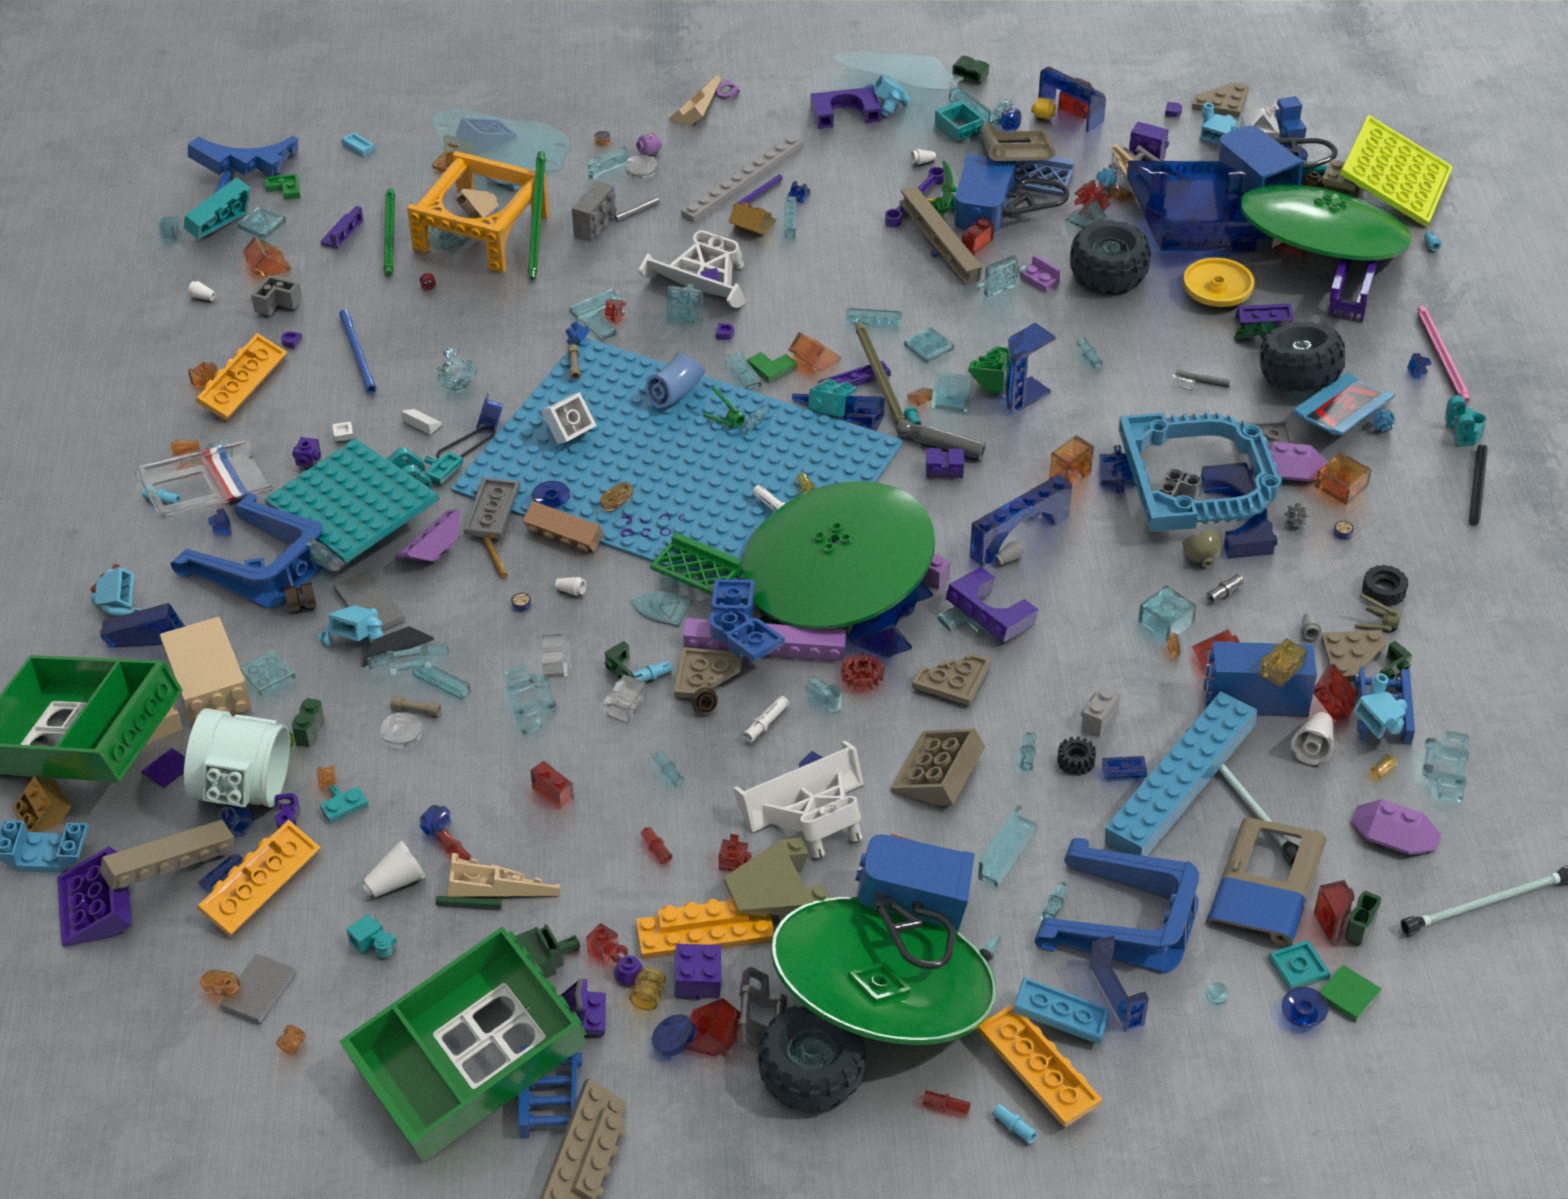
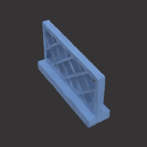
[1015,157,1074,196]

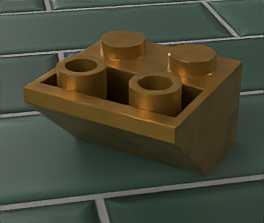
[728,202,777,235]
[13,776,71,832]

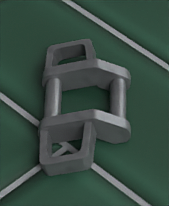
[737,967,787,1054]

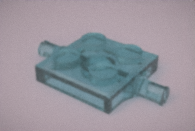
[975,255,1028,298]

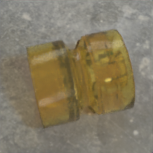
[629,967,666,1010]

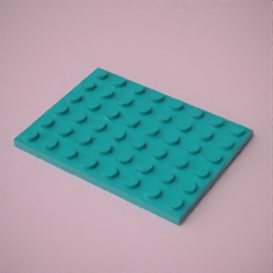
[264,438,440,563]

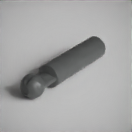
[896,420,986,460]

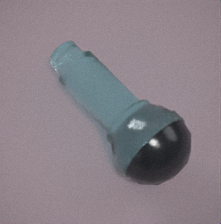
[979,934,1001,962]

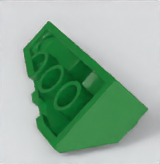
[968,346,1014,394]

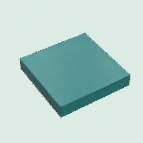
[1268,940,1331,992]

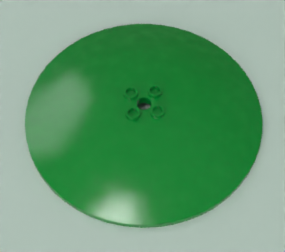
[1240,185,1411,260]
[742,481,936,629]
[771,897,996,1045]

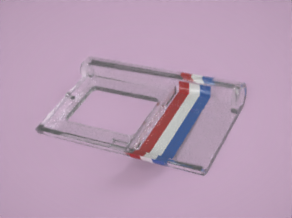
[135,439,273,519]

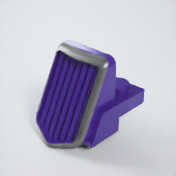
[559,979,606,1036]

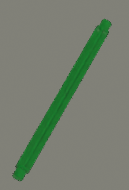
[527,151,546,279]
[383,188,395,277]

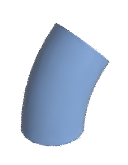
[645,353,706,408]

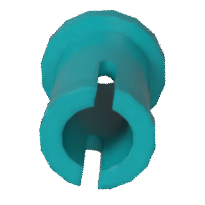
[904,406,922,426]

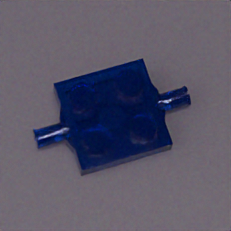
[1099,445,1136,494]

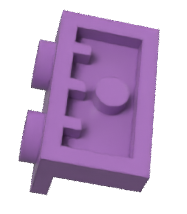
[1020,255,1061,292]

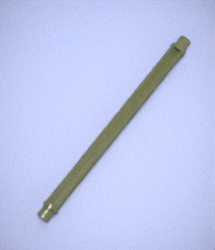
[855,322,906,424]

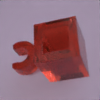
[718,834,752,872]
[586,923,628,964]

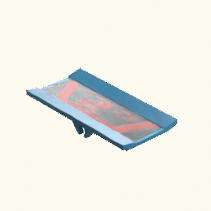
[1293,372,1396,436]

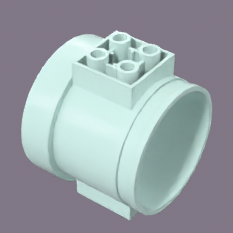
[184,708,290,807]

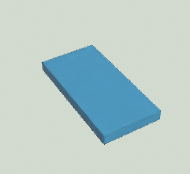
[1012,977,1110,1045]

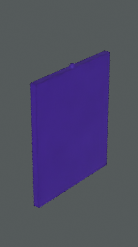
[142,748,185,788]

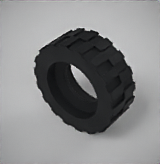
[1362,565,1408,607]

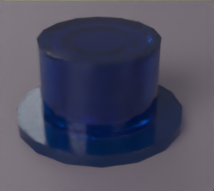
[476,393,504,429]

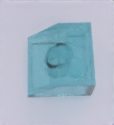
[931,371,973,412]

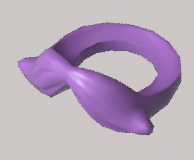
[717,80,741,99]

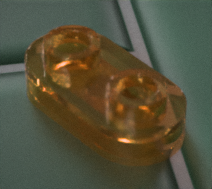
[600,482,633,511]
[200,969,241,996]

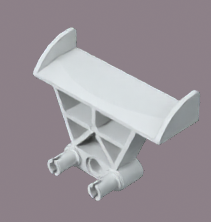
[638,230,746,308]
[733,741,864,858]

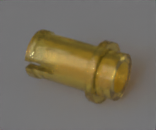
[796,472,816,494]
[1370,754,1397,779]

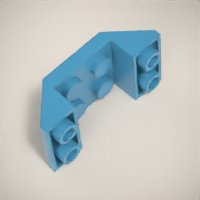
[0,820,89,873]

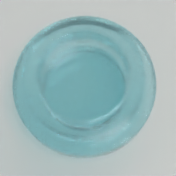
[1206,982,1229,1004]

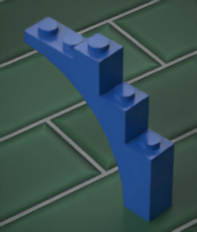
[188,136,298,177]

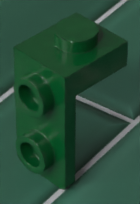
[1234,321,1274,340]
[605,641,634,688]
[1380,641,1412,679]

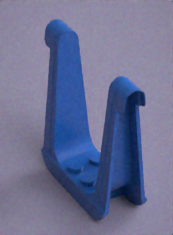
[170,494,330,609]
[1034,838,1199,974]

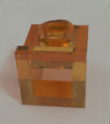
[188,361,218,390]

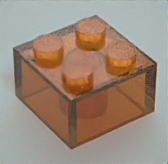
[1049,435,1094,492]
[1315,452,1372,505]

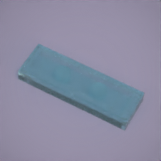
[569,288,623,321]

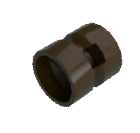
[284,582,316,612]

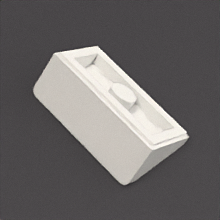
[401,409,442,435]

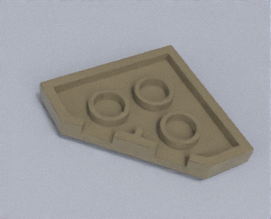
[1192,83,1249,117]
[1321,630,1386,682]
[674,647,743,698]
[912,653,991,706]

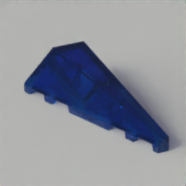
[792,393,885,431]

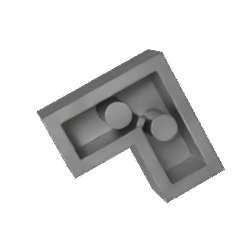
[251,275,302,316]

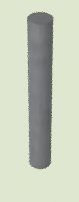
[614,197,659,221]
[1175,369,1231,386]

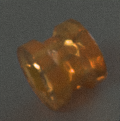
[317,765,337,788]
[276,1025,306,1054]

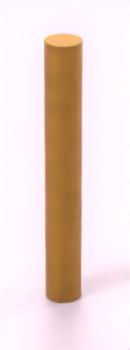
[482,537,508,578]

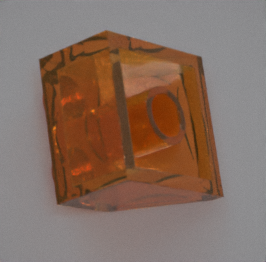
[243,236,291,277]
[788,332,842,371]

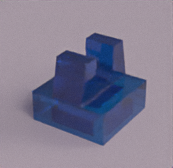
[788,181,810,203]
[1407,353,1432,379]
[208,508,232,536]

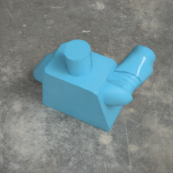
[866,72,911,117]
[1200,103,1241,145]
[90,567,144,622]
[318,605,384,646]
[1353,673,1407,739]

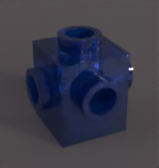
[217,804,255,836]

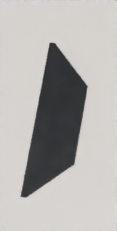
[361,626,435,667]

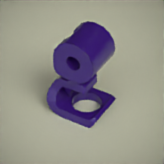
[274,793,301,829]

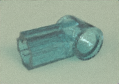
[805,676,843,713]

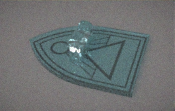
[630,591,693,627]

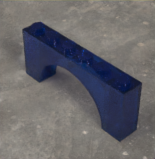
[1200,462,1278,559]
[970,474,1072,567]

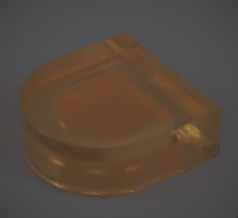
[1167,633,1181,657]

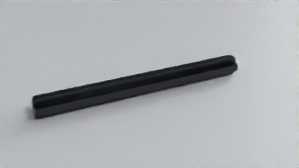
[1469,444,1488,525]

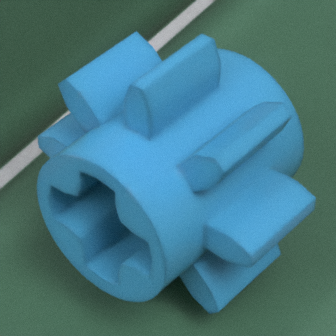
[1095,168,1118,188]
[1372,409,1396,432]

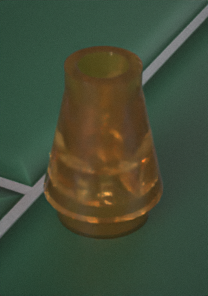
[171,439,200,457]

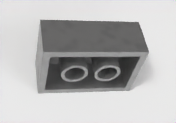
[572,181,617,241]

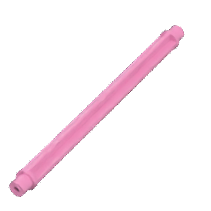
[1417,306,1471,403]

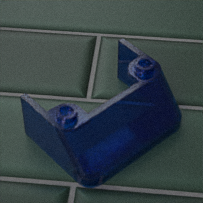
[1038,66,1106,132]
[1005,323,1056,413]
[848,580,933,657]

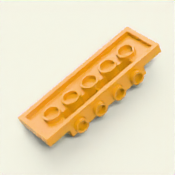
[196,333,287,421]
[197,820,321,937]
[636,897,774,959]
[977,1003,1102,1127]

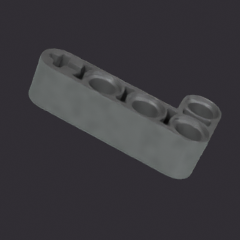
[1146,469,1202,528]

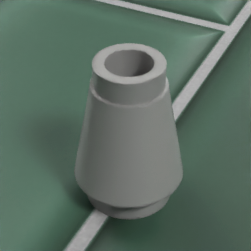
[994,540,1024,566]
[1301,613,1321,640]

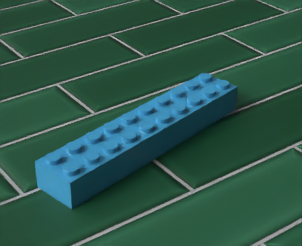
[1105,691,1257,856]

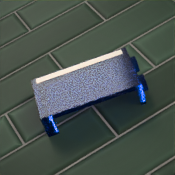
[1089,935,1149,1032]

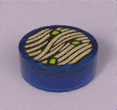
[1333,521,1354,539]
[511,592,531,611]

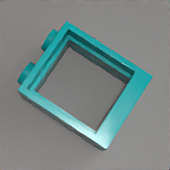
[935,100,984,143]

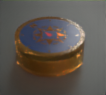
[594,131,611,145]

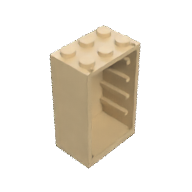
[160,616,251,728]

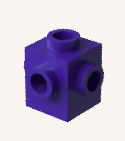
[292,437,321,467]

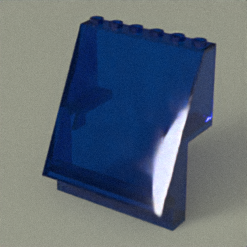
[1126,160,1267,251]

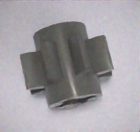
[1284,503,1310,528]

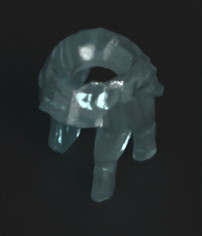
[437,346,477,391]

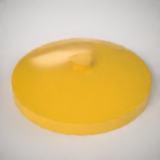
[1183,258,1254,307]

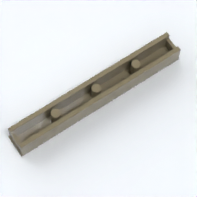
[900,185,982,284]

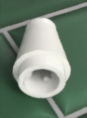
[910,149,936,165]
[188,281,216,301]
[555,577,586,596]

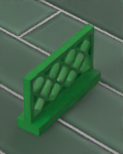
[650,532,742,596]

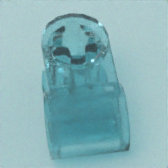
[158,215,180,243]

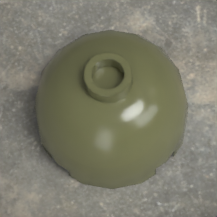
[1182,530,1222,566]

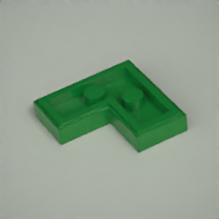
[265,174,301,200]
[747,352,798,382]

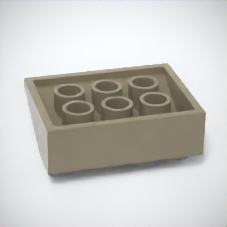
[890,728,985,806]

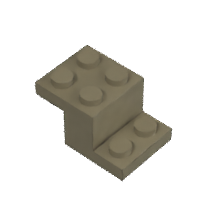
[1321,159,1360,197]

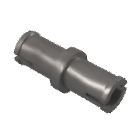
[1206,574,1244,604]

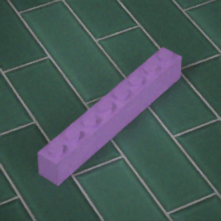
[683,618,846,661]

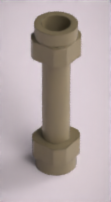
[568,344,581,380]
[390,696,441,716]

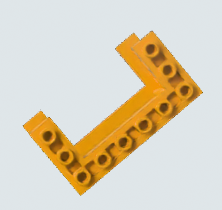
[407,151,550,273]

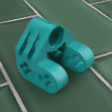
[1445,395,1487,447]
[387,447,433,489]

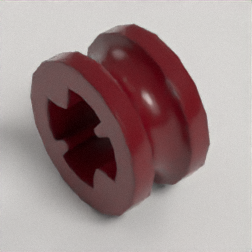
[419,273,436,291]

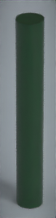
[435,896,502,909]

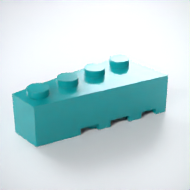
[184,177,251,239]

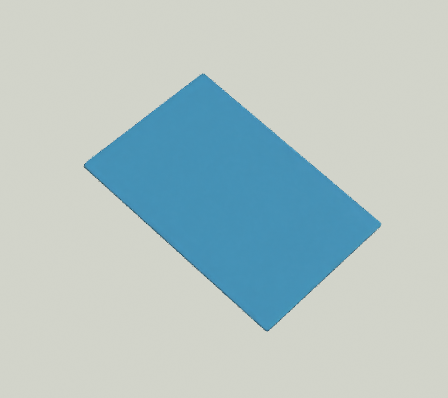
[451,337,903,580]

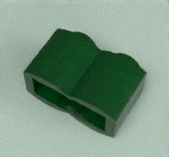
[952,56,990,84]
[292,698,325,747]
[1346,891,1381,944]

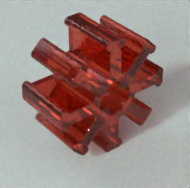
[1074,180,1112,218]

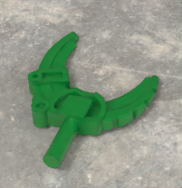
[922,160,957,221]

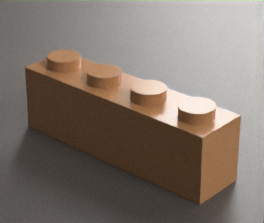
[523,501,604,552]

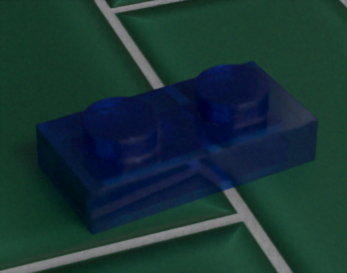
[1102,756,1147,779]
[198,853,243,889]

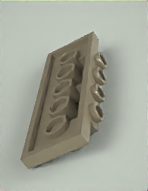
[539,1079,627,1199]

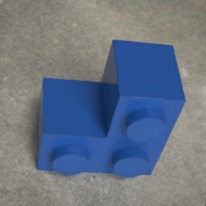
[1275,96,1307,138]

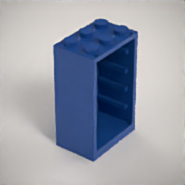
[1203,642,1317,717]

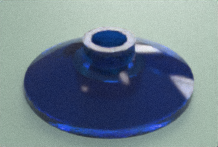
[532,481,570,508]
[1281,987,1328,1028]

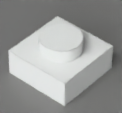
[332,422,354,442]

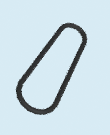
[436,426,496,459]

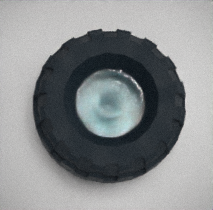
[1070,220,1151,293]
[1260,322,1345,392]
[758,1005,866,1112]

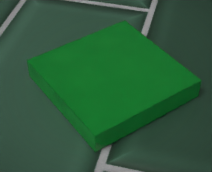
[1317,965,1382,1021]

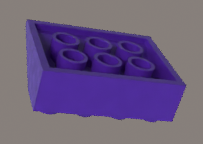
[57,846,132,947]

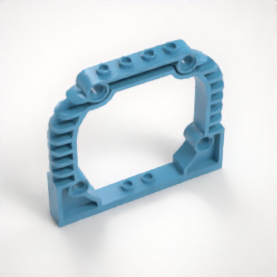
[1118,412,1282,532]

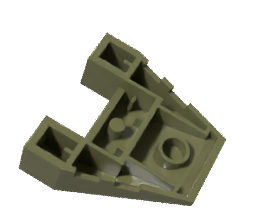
[723,837,833,919]

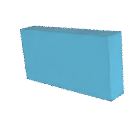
[341,132,376,157]

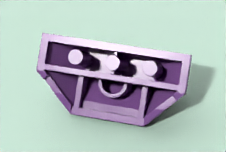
[1251,442,1327,482]
[396,509,460,563]
[1351,799,1441,855]

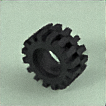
[1057,736,1096,776]

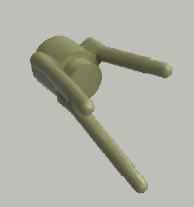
[1355,594,1402,632]

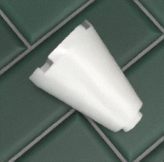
[1291,712,1334,765]
[362,840,425,897]

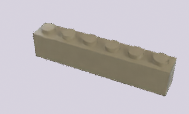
[100,820,234,890]

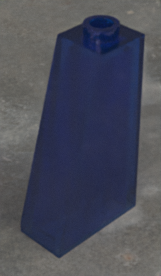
[100,603,185,648]

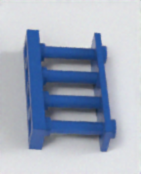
[1354,666,1415,745]
[518,1045,583,1139]

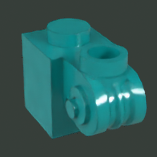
[346,914,397,959]

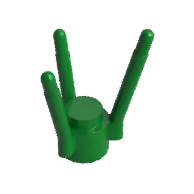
[704,386,745,428]

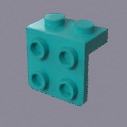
[808,379,857,417]

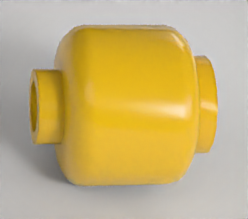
[1031,98,1056,120]

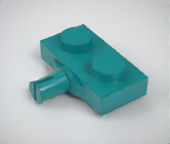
[424,451,464,485]
[320,784,368,824]

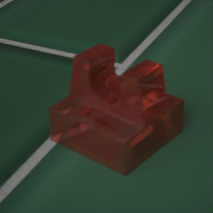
[605,298,626,323]

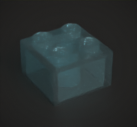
[1138,585,1197,642]

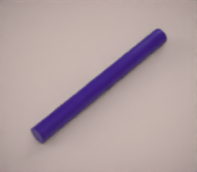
[733,174,783,207]

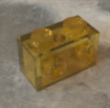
[1260,638,1307,687]

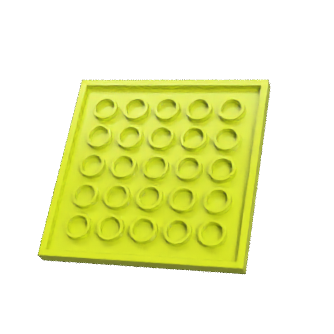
[1339,115,1453,227]

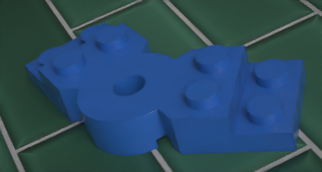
[709,579,785,662]

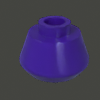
[614,956,645,985]

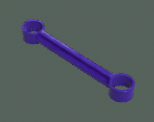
[885,167,945,227]

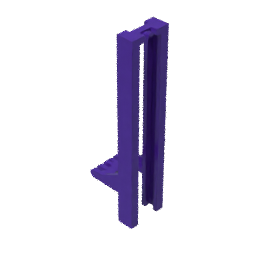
[1328,258,1378,321]

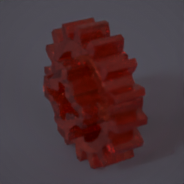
[841,652,885,691]

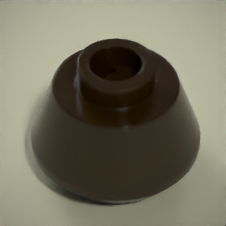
[1301,171,1324,188]
[691,687,718,715]

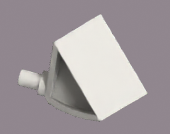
[1240,104,1280,138]
[541,392,597,444]

